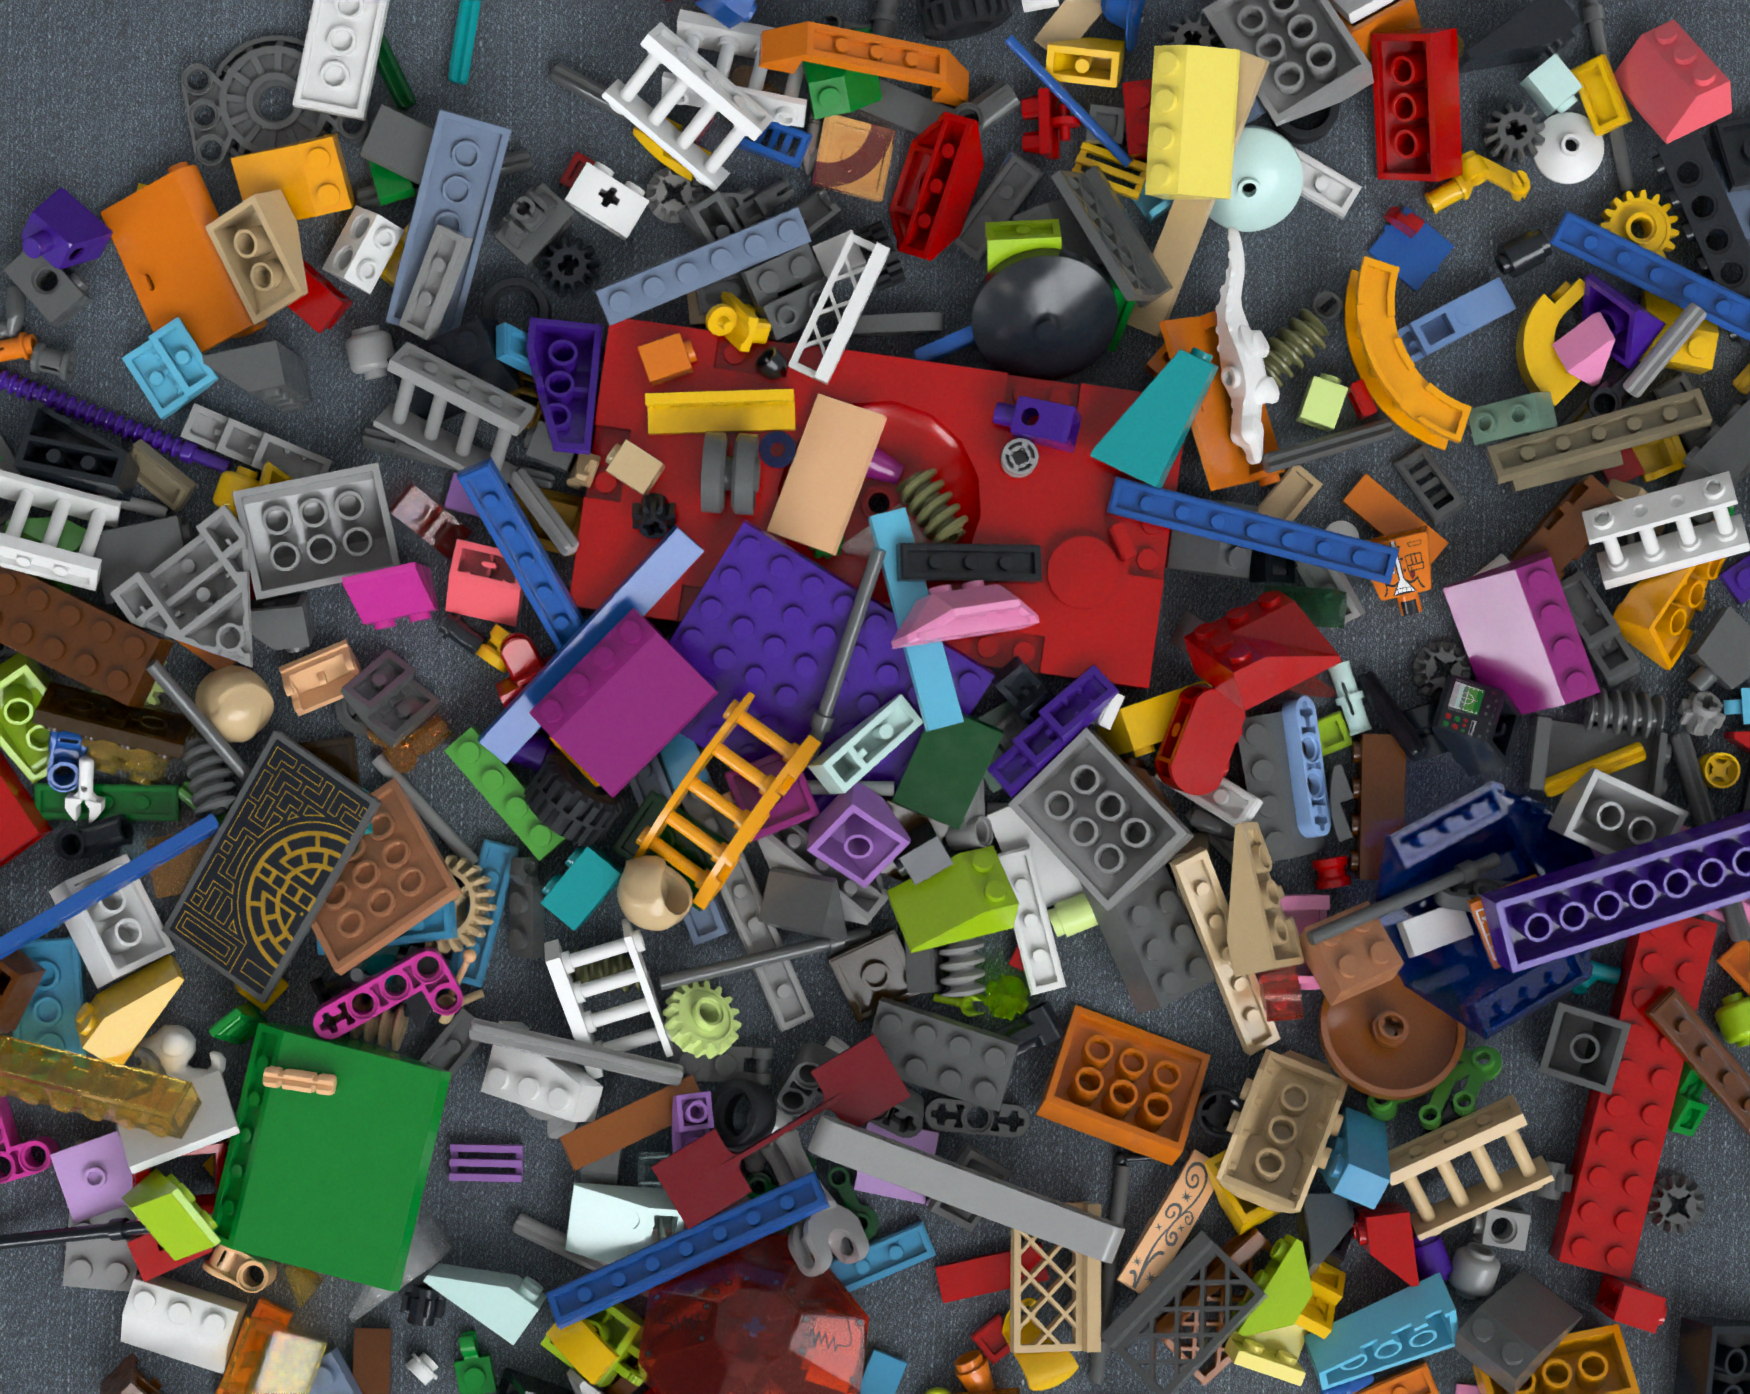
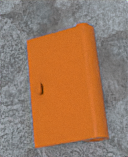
[100,161,267,353]
[1159,310,1286,491]

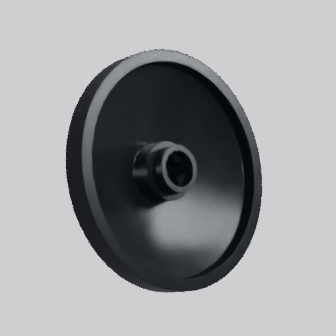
[971,248,1118,381]

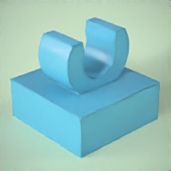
[1723,688,1750,725]

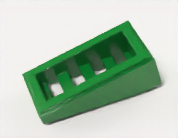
[208,1002,267,1045]

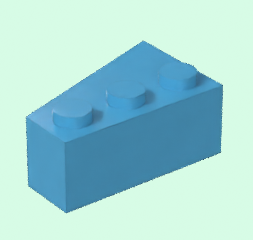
[1318,1106,1391,1209]

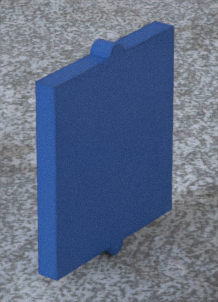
[1367,206,1455,292]

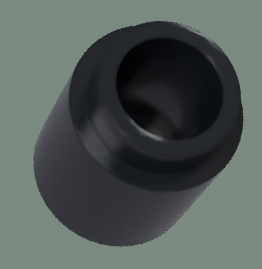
[1494,229,1552,278]

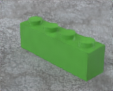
[444,727,567,861]

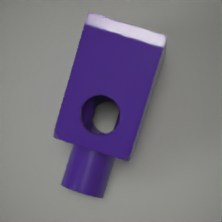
[21,187,113,270]
[993,396,1082,453]

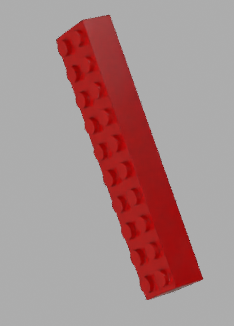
[1549,917,1718,1279]

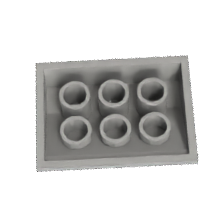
[1202,0,1374,127]
[232,462,401,600]
[1008,727,1194,911]

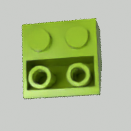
[121,1168,221,1261]

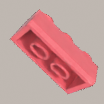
[1614,19,1732,144]

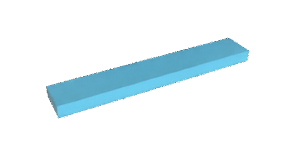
[868,508,964,732]

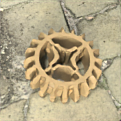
[425,855,497,953]

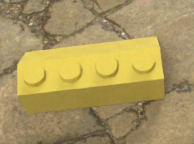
[1145,45,1240,200]

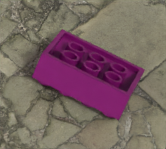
[1442,549,1600,714]
[529,608,718,798]

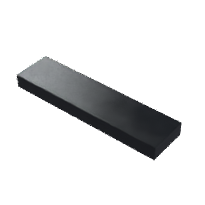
[896,543,1042,583]

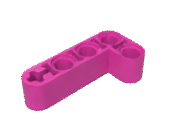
[313,947,463,1039]
[0,1075,60,1184]

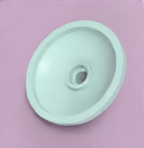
[1209,125,1303,232]

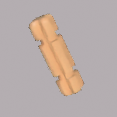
[263,1066,337,1096]

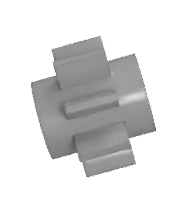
[1677,692,1726,736]

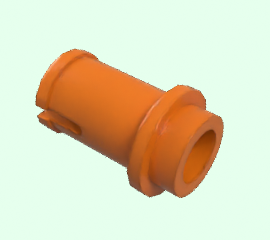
[0,332,38,363]

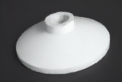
[1533,112,1604,184]

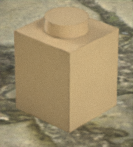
[605,440,666,496]

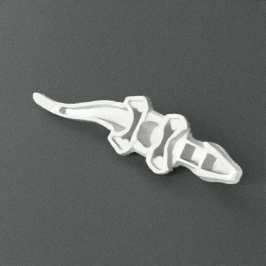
[1215,227,1280,465]

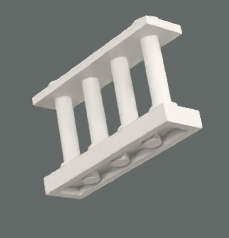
[661,9,807,128]
[601,22,774,192]
[0,469,121,591]
[1582,471,1750,590]
[544,918,673,1079]

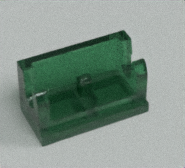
[1264,585,1347,629]

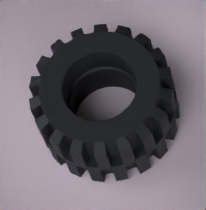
[915,0,1012,41]
[524,752,625,845]

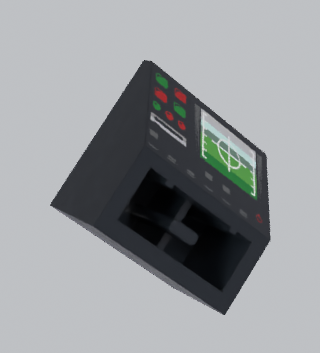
[1431,675,1522,776]

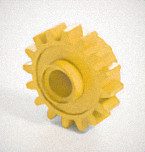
[1598,190,1680,258]

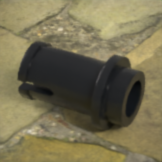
[438,613,487,656]

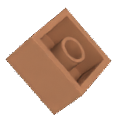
[1299,901,1404,1006]

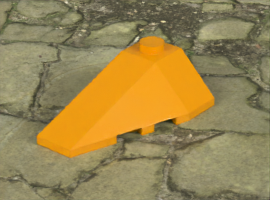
[1613,519,1726,671]

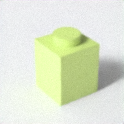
[1295,373,1348,432]

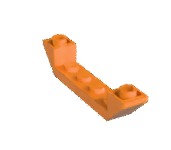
[759,21,969,106]

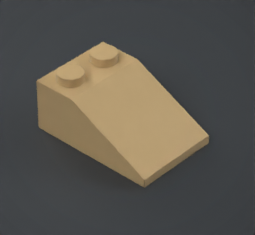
[205,189,308,325]

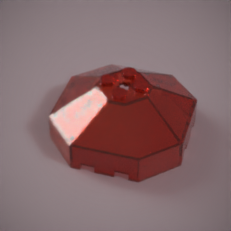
[638,1234,869,1394]

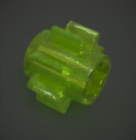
[983,974,1030,1021]

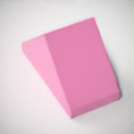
[1552,312,1616,386]

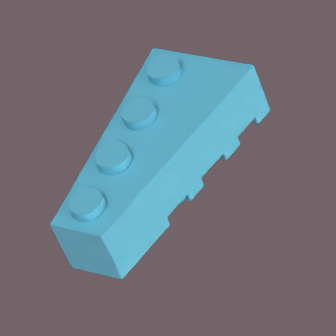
[1304,1272,1458,1391]

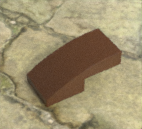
[353,1328,393,1394]

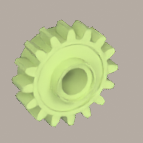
[663,980,741,1059]

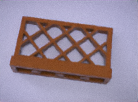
[1156,1227,1273,1386]

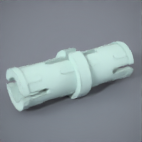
[1328,660,1372,736]

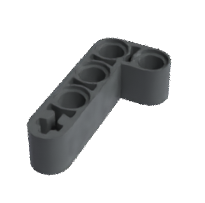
[776,1042,925,1138]

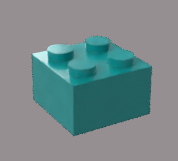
[541,844,624,931]

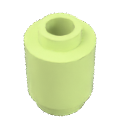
[1047,892,1099,937]

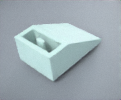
[565,1182,684,1264]

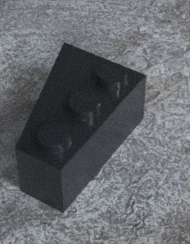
[13,399,140,502]

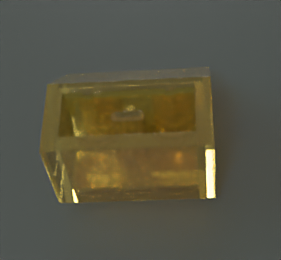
[220,1316,327,1394]

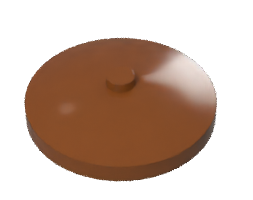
[1318,956,1465,1100]

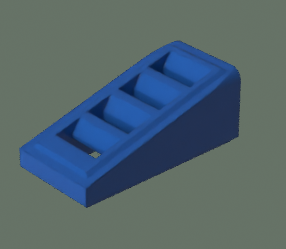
[736,122,813,169]

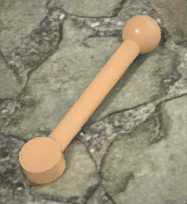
[448,949,477,997]

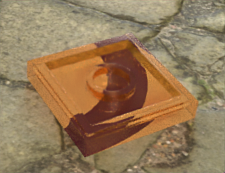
[811,115,896,202]

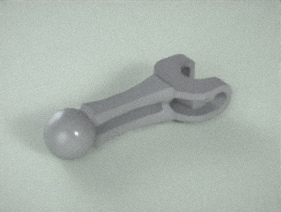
[746,1099,869,1277]

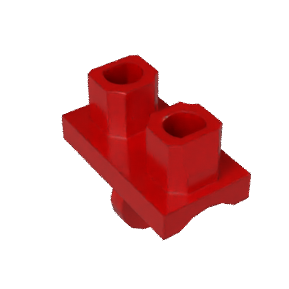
[1021,88,1081,160]

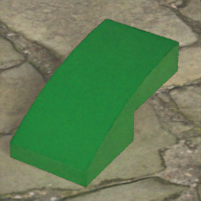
[1668,1060,1709,1137]

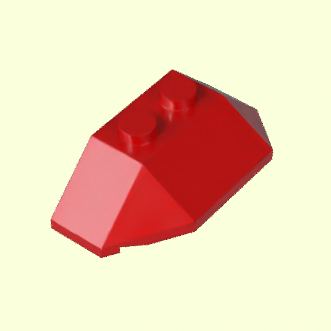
[889,112,984,261]

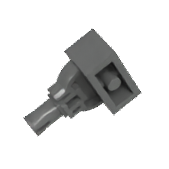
[677,177,795,247]
[494,182,578,271]

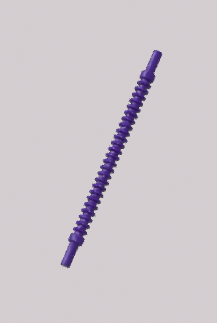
[0,370,232,473]

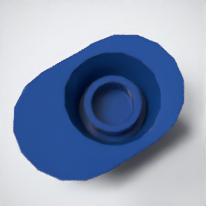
[1101,0,1146,53]

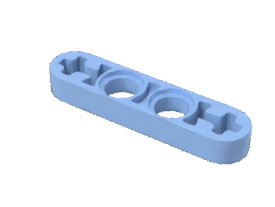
[1282,696,1331,838]

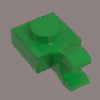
[454,1330,498,1394]

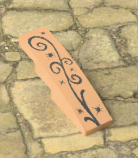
[1116,1149,1214,1294]

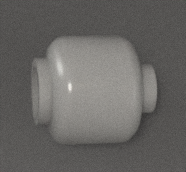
[345,325,395,380]
[1448,1242,1500,1300]

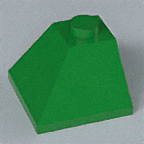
[802,27,882,119]

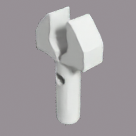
[65,756,105,823]

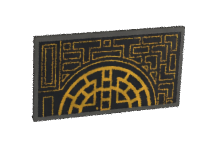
[161,730,382,1004]

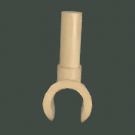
[433,989,484,1024]

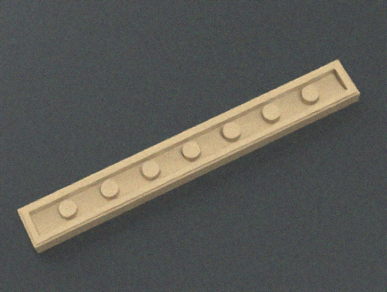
[1127,47,1270,337]

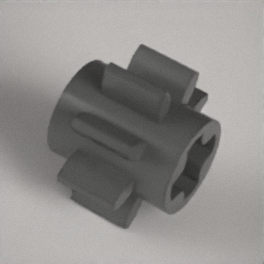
[1533,1158,1574,1200]

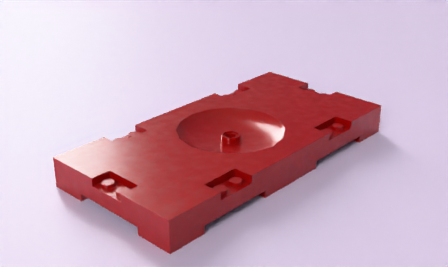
[570,319,1183,690]

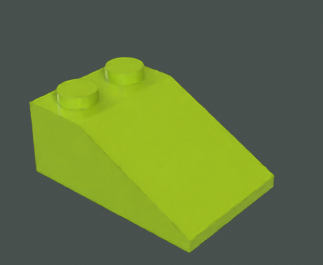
[0,652,93,785]
[887,845,1019,953]

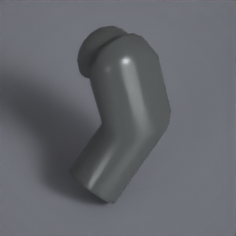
[0,286,25,340]

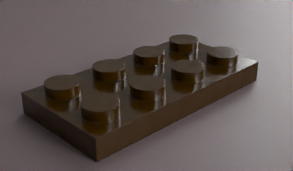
[33,682,194,759]

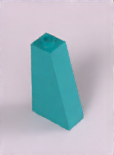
[1090,347,1219,488]

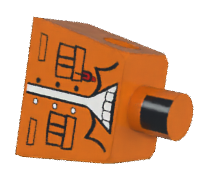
[1366,525,1432,616]

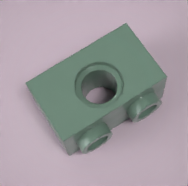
[1468,392,1558,445]

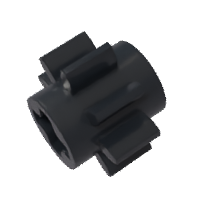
[631,493,676,539]
[400,1284,447,1326]

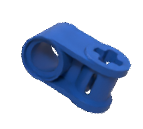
[46,731,89,792]

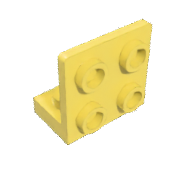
[1224,1287,1309,1386]

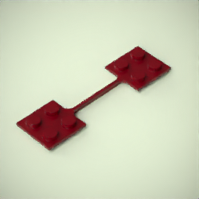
[651,1033,911,1229]

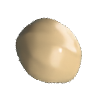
[195,665,274,743]
[617,855,693,931]

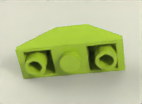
[1232,1234,1313,1337]

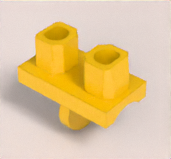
[705,291,771,352]

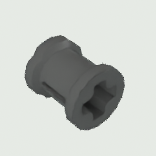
[30,342,77,381]

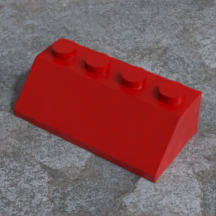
[1371,28,1463,182]

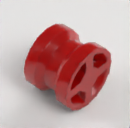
[1311,855,1352,890]

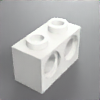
[322,205,404,294]

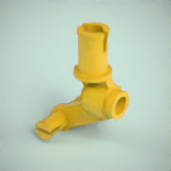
[1424,150,1530,214]

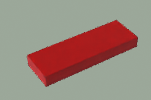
[935,1242,1049,1303]

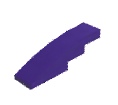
[987,665,1119,798]

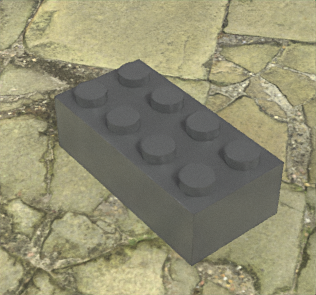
[1079,865,1216,1014]

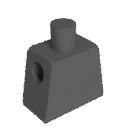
[1686,606,1750,693]

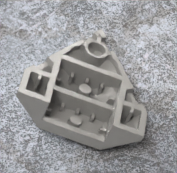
[110,505,253,667]

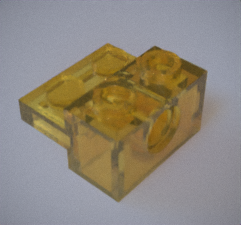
[81,738,170,786]

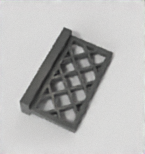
[1051,166,1173,308]
[1100,1230,1268,1394]

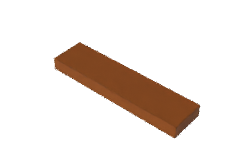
[559,1075,700,1171]

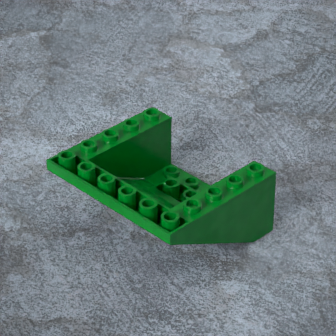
[211,1022,452,1291]

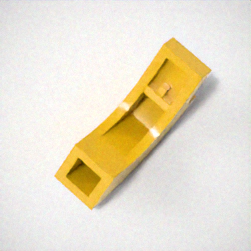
[1516,278,1585,407]

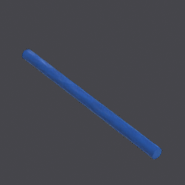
[1005,35,1133,168]

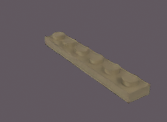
[1486,388,1712,484]

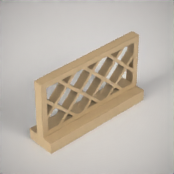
[1010,1201,1101,1353]

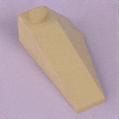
[1227,822,1305,977]

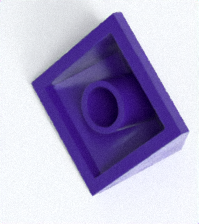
[1582,273,1666,369]

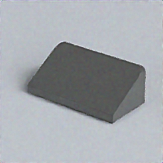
[905,940,946,993]

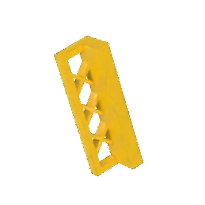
[645,389,796,435]

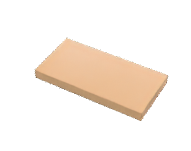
[767,393,887,556]

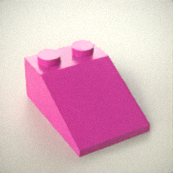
[342,562,439,630]

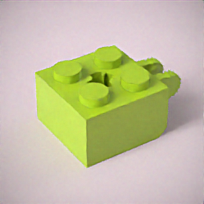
[541,1302,657,1388]

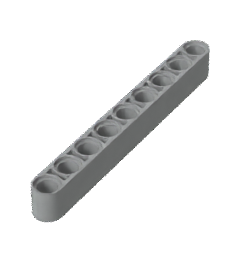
[808,1114,1126,1264]

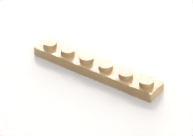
[1169,846,1281,1056]

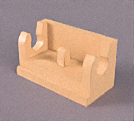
[279,639,361,716]

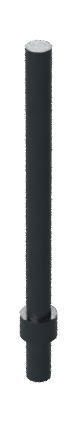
[0,1217,150,1250]

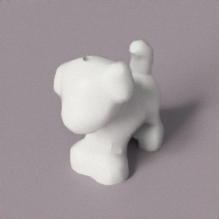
[136,1025,226,1094]

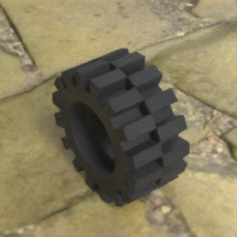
[854,220,906,292]

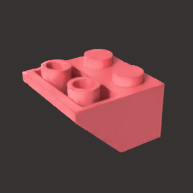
[445,539,524,627]

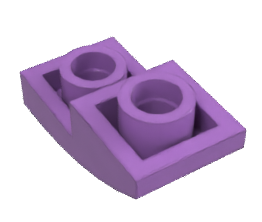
[672,1091,714,1153]

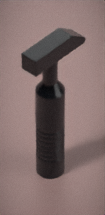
[310,968,363,1005]

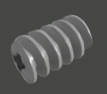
[939,938,986,997]

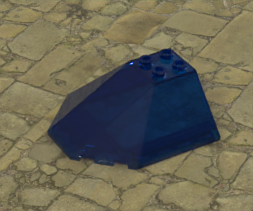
[1375,781,1595,1039]

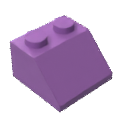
[807,782,911,888]

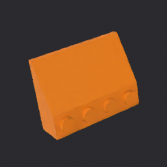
[1036,1004,1211,1166]

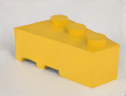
[1096,680,1209,758]

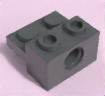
[740,243,841,340]

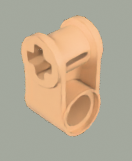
[202,1244,277,1293]

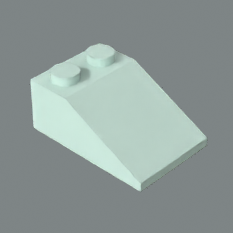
[423,1263,546,1346]

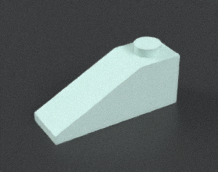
[808,694,923,794]

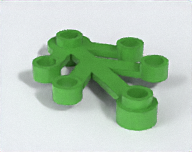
[1367,1046,1502,1130]

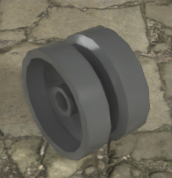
[701,431,761,515]

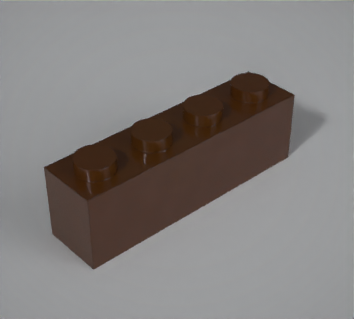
[1348,734,1406,880]

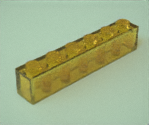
[0,1035,202,1139]

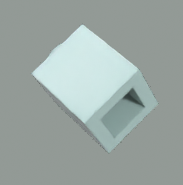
[1520,53,1583,117]

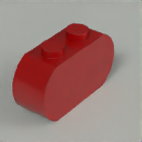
[1154,684,1246,795]

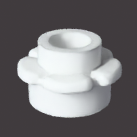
[405,1352,438,1386]

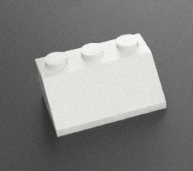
[49,853,175,989]
[120,1274,247,1374]

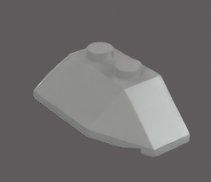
[757,816,889,925]

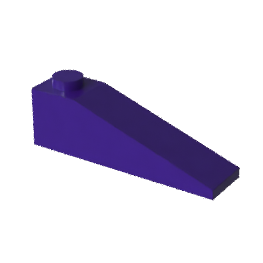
[526,317,603,455]

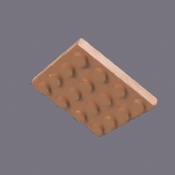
[311,778,462,976]

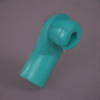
[1567,960,1621,995]

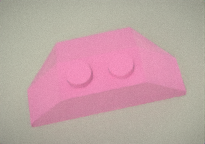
[891,580,1040,649]

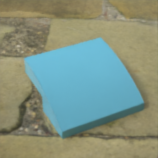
[122,317,219,420]

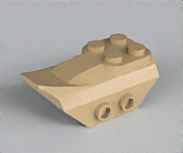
[1216,1049,1348,1213]

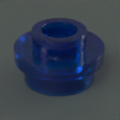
[759,431,796,468]

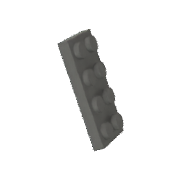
[870,996,1020,1112]

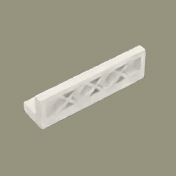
[788,232,890,385]

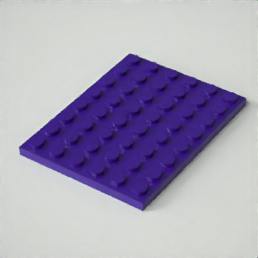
[669,519,995,813]

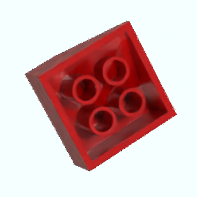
[1183,590,1341,711]

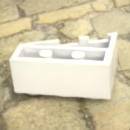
[481,1021,603,1122]

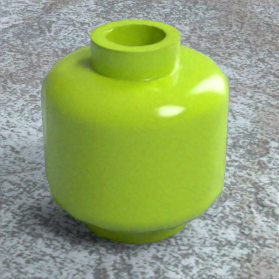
[1714,992,1750,1048]

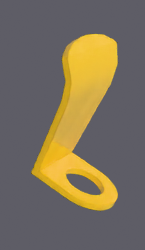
[1002,1298,1079,1391]

